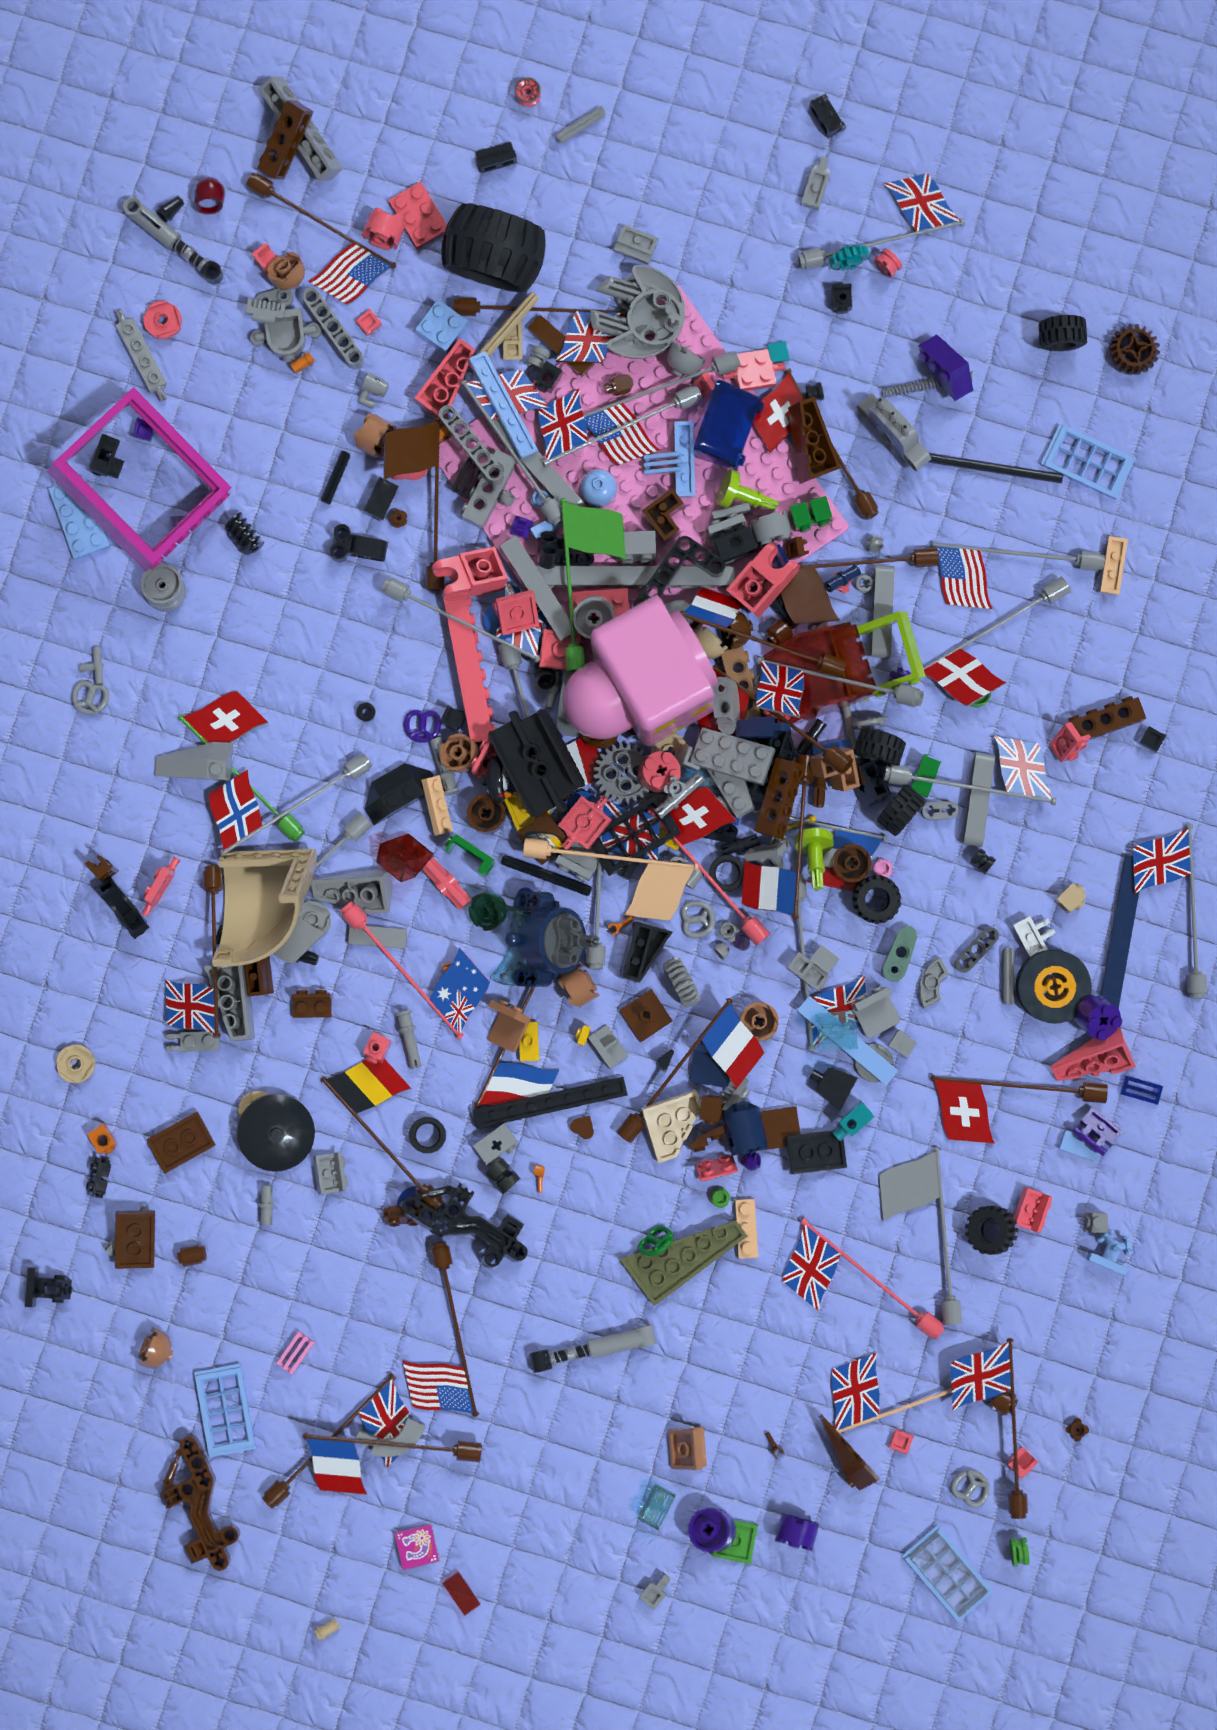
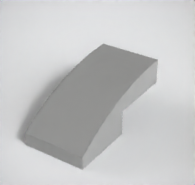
[787,952,830,992]

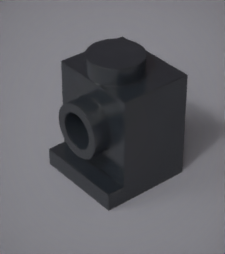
[831,283,852,314]

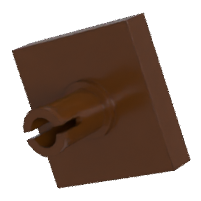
[620,989,673,1042]

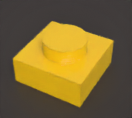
[575,1025,591,1047]

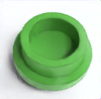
[711,1188,730,1208]

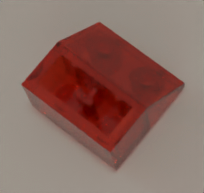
[376,833,434,882]

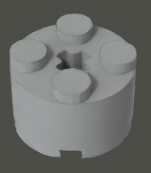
[749,510,792,547]

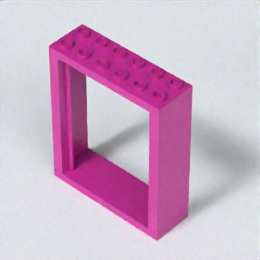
[47,387,232,572]

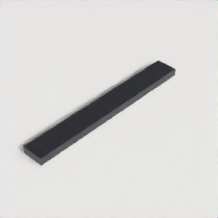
[473,1076,628,1129]

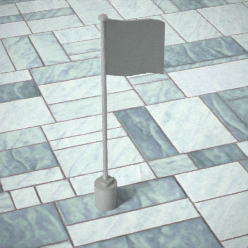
[273,812,373,964]
[879,1147,963,1325]

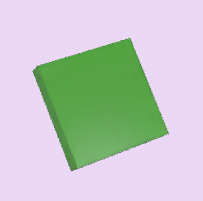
[712,1520,758,1564]

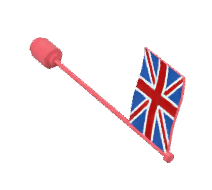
[783,1218,945,1340]

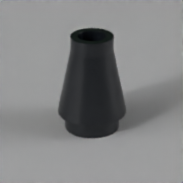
[156,196,185,222]

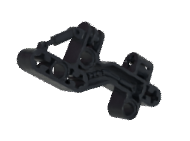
[399,1183,528,1268]

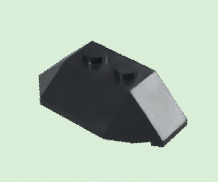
[747,728,795,800]
[365,763,434,826]

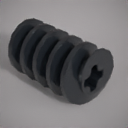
[224,512,265,555]

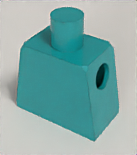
[832,1101,875,1141]

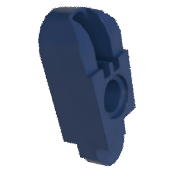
[735,717,790,738]

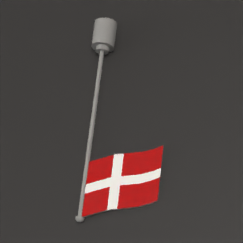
[923,576,1071,707]

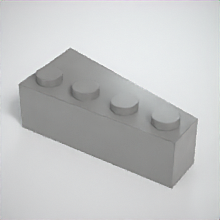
[204,965,255,1041]

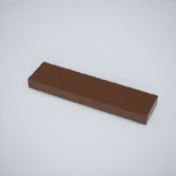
[527,315,595,377]

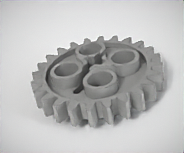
[594,743,649,805]

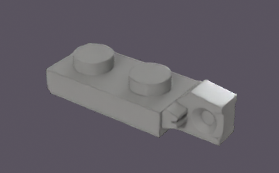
[801,156,830,210]

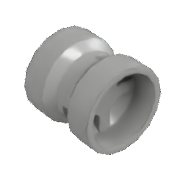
[526,345,551,371]

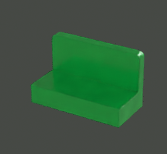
[911,753,941,798]

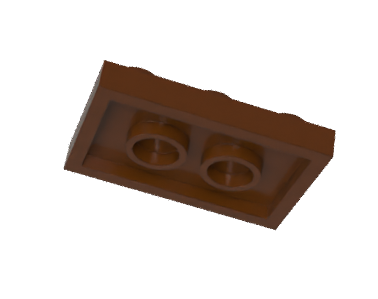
[147,1111,216,1174]
[115,1210,155,1269]

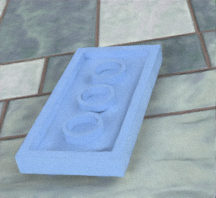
[49,476,110,560]

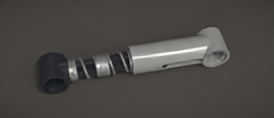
[123,197,223,285]
[529,1324,657,1373]

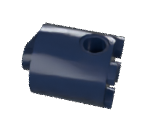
[722,1101,768,1156]

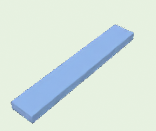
[468,351,538,460]
[797,996,898,1086]

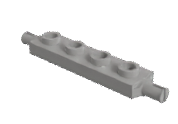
[115,309,167,402]

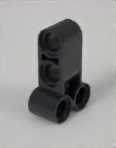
[330,524,388,563]
[538,531,594,569]

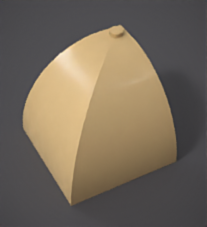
[212,849,317,968]

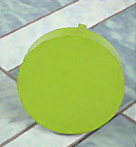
[716,469,779,511]
[795,828,834,891]

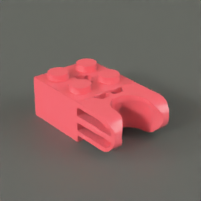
[726,542,800,618]
[432,546,508,601]

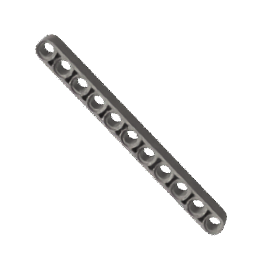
[536,566,735,588]

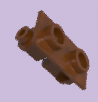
[383,1206,423,1227]

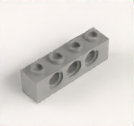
[461,449,517,530]

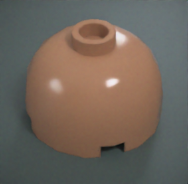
[267,252,305,290]
[439,733,479,773]
[137,1327,173,1368]

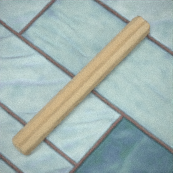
[476,292,539,357]

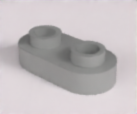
[257,289,294,311]

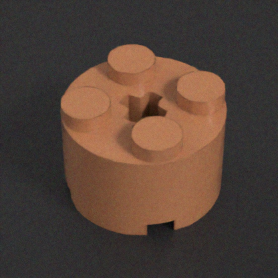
[354,413,396,459]
[558,963,600,1008]
[740,1002,779,1042]

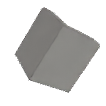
[676,746,700,770]
[810,945,839,974]
[888,1029,917,1059]

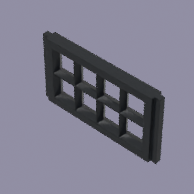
[592,793,682,876]

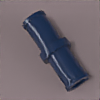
[824,565,861,593]

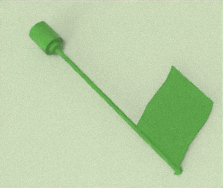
[559,498,626,672]

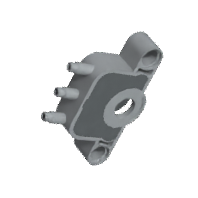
[857,393,932,471]

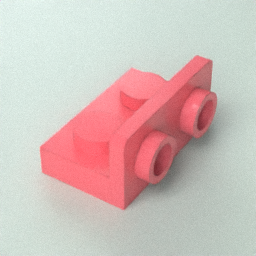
[1049,722,1091,763]

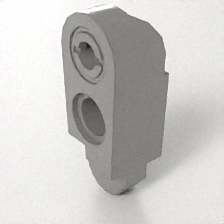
[712,677,741,735]

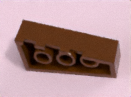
[788,397,841,484]

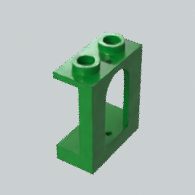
[445,834,495,879]

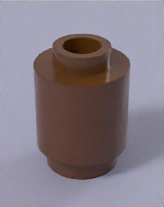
[177,1244,207,1267]

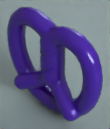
[404,710,441,743]

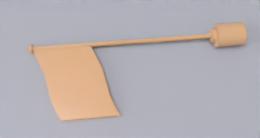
[523,838,699,920]

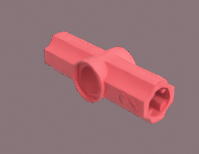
[421,857,472,910]

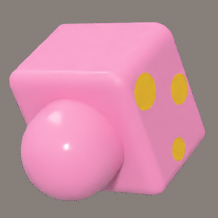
[563,594,718,746]

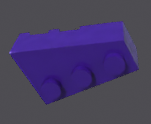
[918,334,974,401]

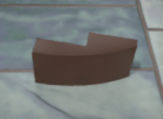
[689,1126,726,1153]

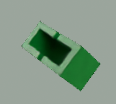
[789,496,833,533]

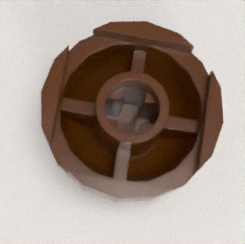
[720,611,753,649]

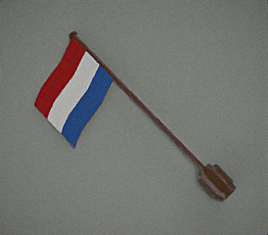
[474,987,559,1108]

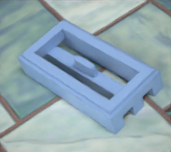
[644,452,682,475]

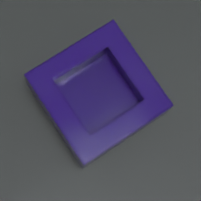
[132,418,154,442]

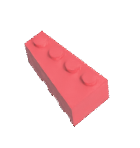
[414,338,475,423]

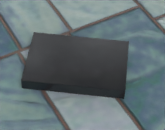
[785,1130,847,1175]

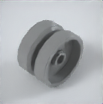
[141,564,187,612]
[573,595,616,639]

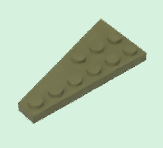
[620,1220,748,1306]

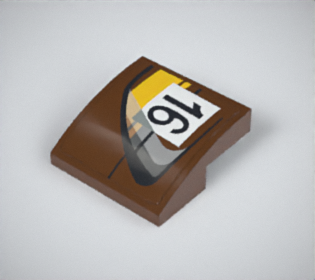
[516,812,568,865]

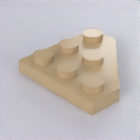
[641,1090,701,1163]

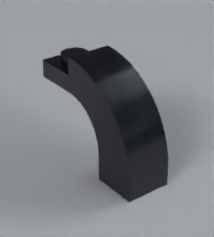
[95,876,150,939]

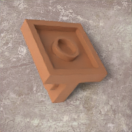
[668,1427,707,1470]

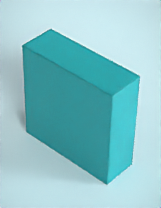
[767,341,790,364]

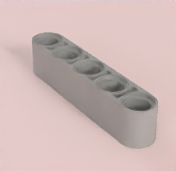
[303,288,364,369]
[439,405,504,485]
[871,565,895,658]
[963,752,995,847]

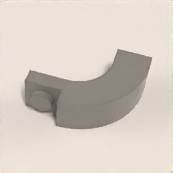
[356,1417,426,1457]

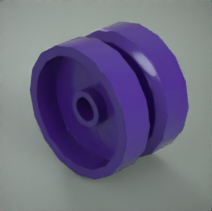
[688,1508,736,1552]

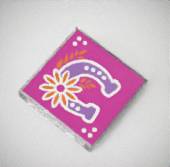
[394,1523,441,1571]

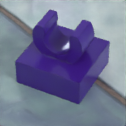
[509,515,534,540]

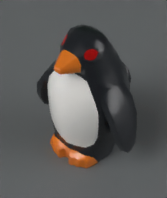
[481,756,511,803]

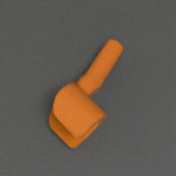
[608,916,634,935]
[533,1164,545,1193]

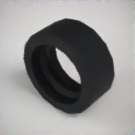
[709,855,744,892]
[409,1117,446,1153]

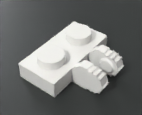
[1012,916,1056,957]

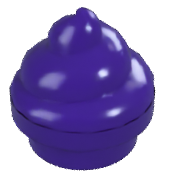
[740,1151,761,1171]

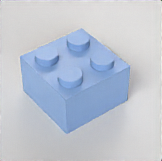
[415,299,469,356]

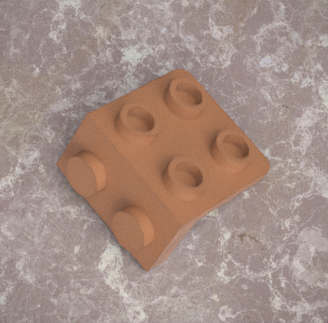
[488,1000,531,1052]

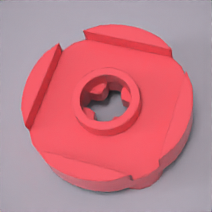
[144,301,182,340]

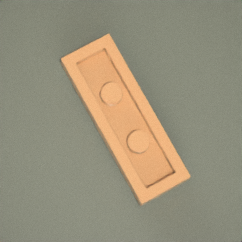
[1099,536,1128,596]
[421,775,453,836]
[735,1199,758,1259]

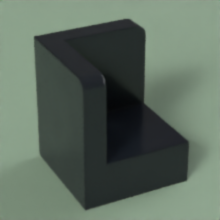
[440,705,466,733]

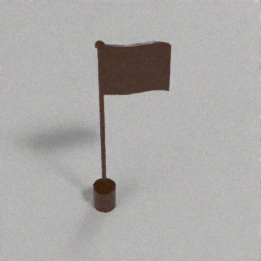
[384,417,445,591]
[774,547,939,624]

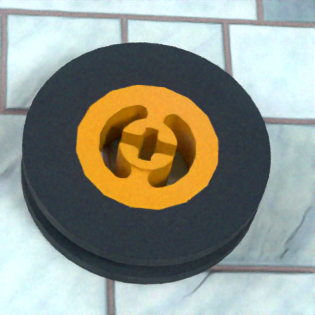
[1016,949,1092,1024]

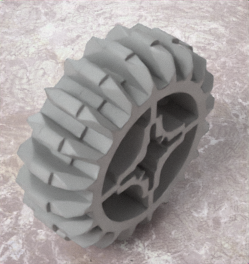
[663,957,701,1008]

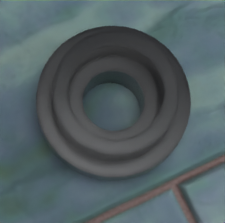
[356,702,376,722]

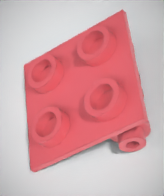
[695,1155,738,1181]

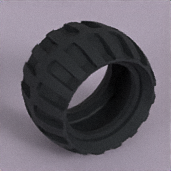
[441,203,546,293]

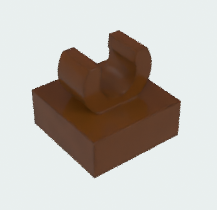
[785,537,809,560]

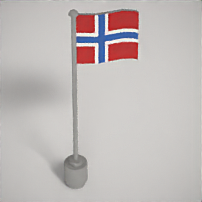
[209,754,372,856]

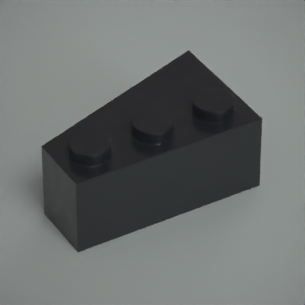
[618,921,673,983]

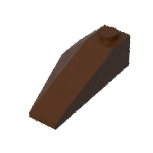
[819,1414,880,1491]

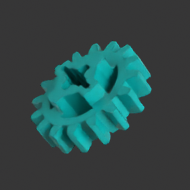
[828,245,870,271]

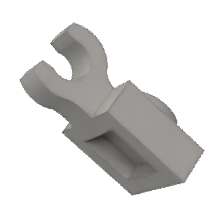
[639,1573,671,1610]

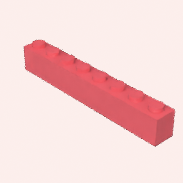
[443,597,496,745]

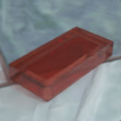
[443,1571,481,1616]

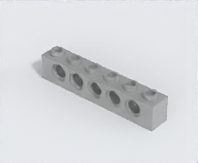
[259,77,344,181]

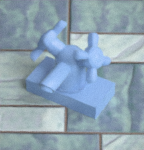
[1086,1230,1132,1275]

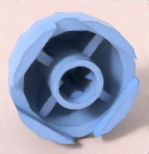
[580,469,617,508]

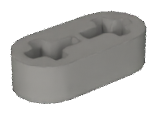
[921,801,959,821]

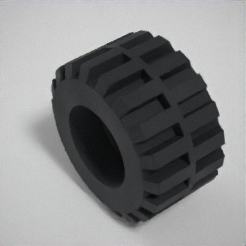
[1038,315,1087,351]
[854,728,906,766]
[877,785,925,836]
[852,875,901,924]
[965,1206,1018,1255]

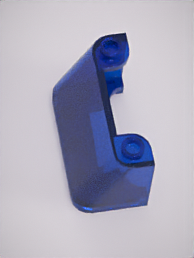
[694,379,765,471]

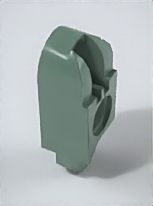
[882,926,918,982]

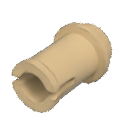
[314,1618,341,1641]

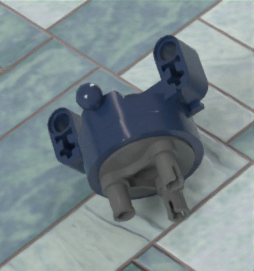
[505,891,600,987]

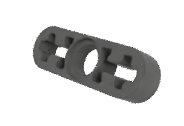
[955,927,999,973]

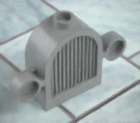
[250,308,322,362]

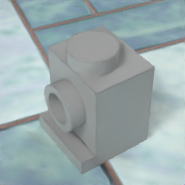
[1085,1212,1108,1233]

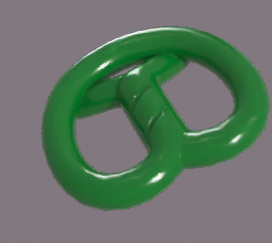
[637,1226,674,1256]

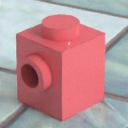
[363,1032,391,1064]

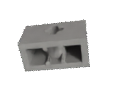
[473,1123,518,1166]

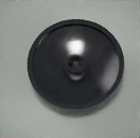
[237,1094,315,1172]

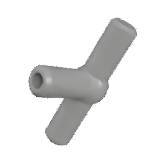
[79,647,103,685]
[534,670,561,709]

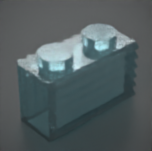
[636,1482,676,1530]

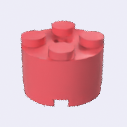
[362,208,405,250]
[638,751,681,792]

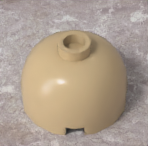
[693,623,728,659]

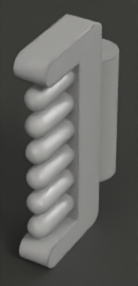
[246,297,286,324]
[720,1078,750,1111]

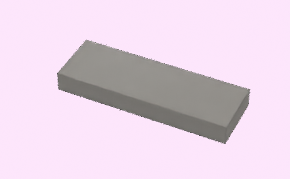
[348,926,408,949]

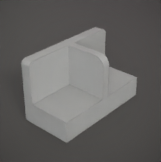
[588,1025,628,1069]

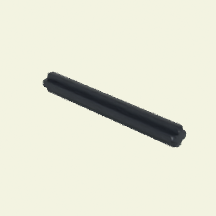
[501,855,592,896]

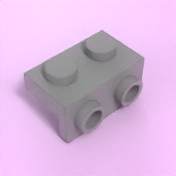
[313,1152,348,1195]

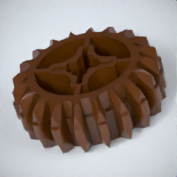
[1108,324,1160,375]

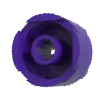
[1076,995,1123,1041]
[775,1513,819,1551]

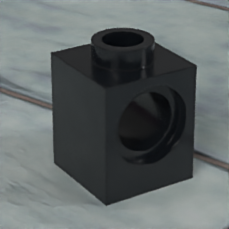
[535,361,563,394]

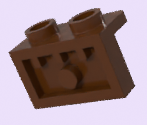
[292,990,332,1018]

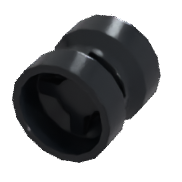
[533,665,556,689]
[969,848,996,875]

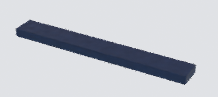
[1101,855,1140,1009]

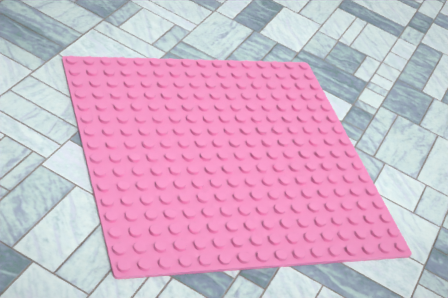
[439,285,849,665]

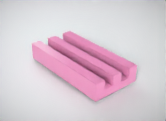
[276,1331,315,1375]

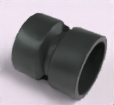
[484,1158,521,1195]

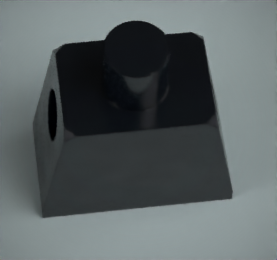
[809,1067,858,1110]

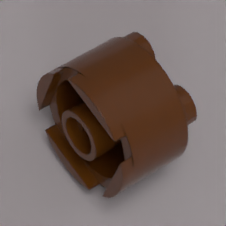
[467,794,506,834]
[831,844,872,883]

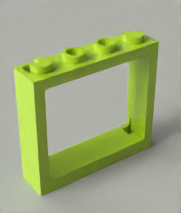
[832,611,926,703]

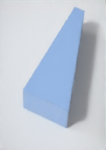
[530,520,563,541]

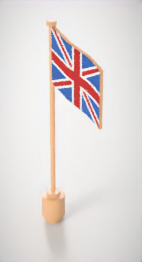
[832,1353,952,1433]

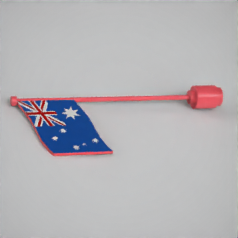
[340,901,490,1040]

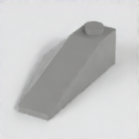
[155,742,233,781]
[311,869,393,914]

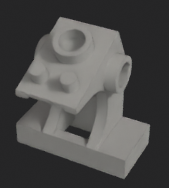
[744,842,787,869]

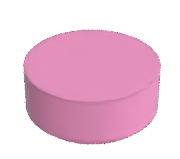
[873,859,893,877]

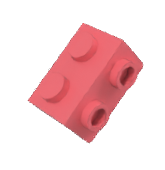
[1013,1187,1052,1233]

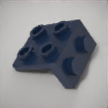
[690,1040,730,1088]

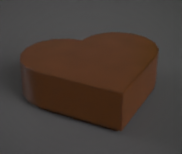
[570,1116,594,1139]

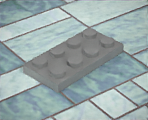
[690,727,775,785]

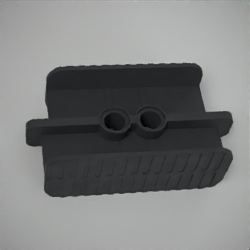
[488,709,585,818]

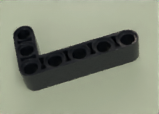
[633,536,725,607]

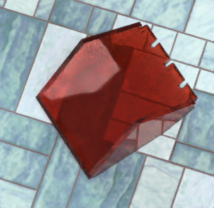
[763,622,877,725]

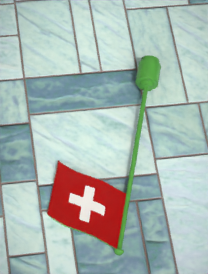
[178,691,305,842]

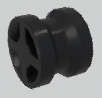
[805,382,824,401]

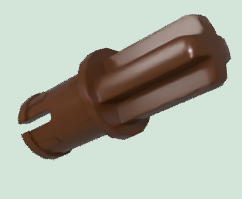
[812,777,827,808]

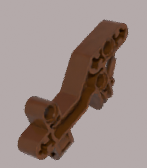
[159,1435,241,1571]

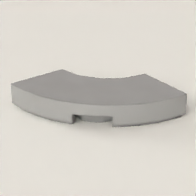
[919,957,949,1008]

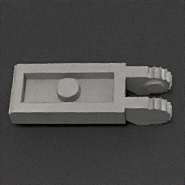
[165,1031,220,1052]

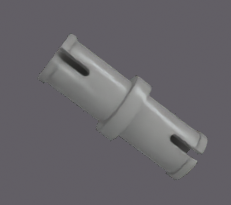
[259,1185,274,1225]

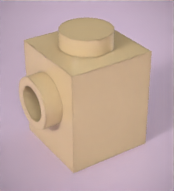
[1054,883,1086,914]

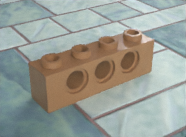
[720,646,764,719]

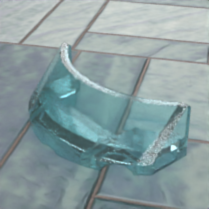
[490,905,532,986]

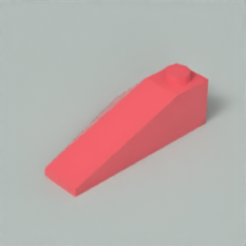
[1051,1027,1136,1081]

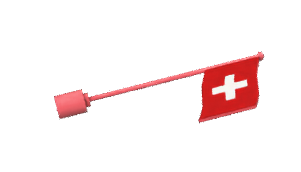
[648,787,771,946]

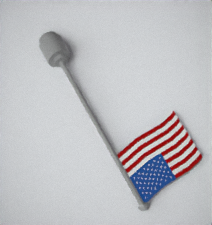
[583,351,741,466]
[931,541,1105,609]

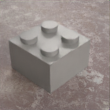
[617,531,656,565]

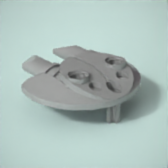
[590,265,685,359]

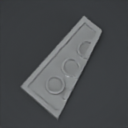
[708,770,755,819]

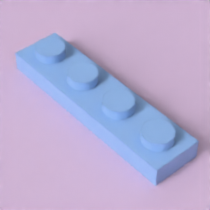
[674,421,695,498]

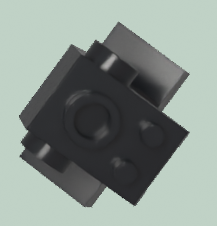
[89,433,124,479]
[24,1267,73,1307]

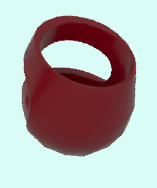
[194,177,225,215]

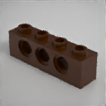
[257,100,314,179]
[1065,696,1146,740]
[754,758,805,840]

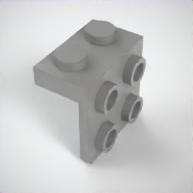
[706,513,753,565]
[555,842,606,882]
[850,985,900,1038]

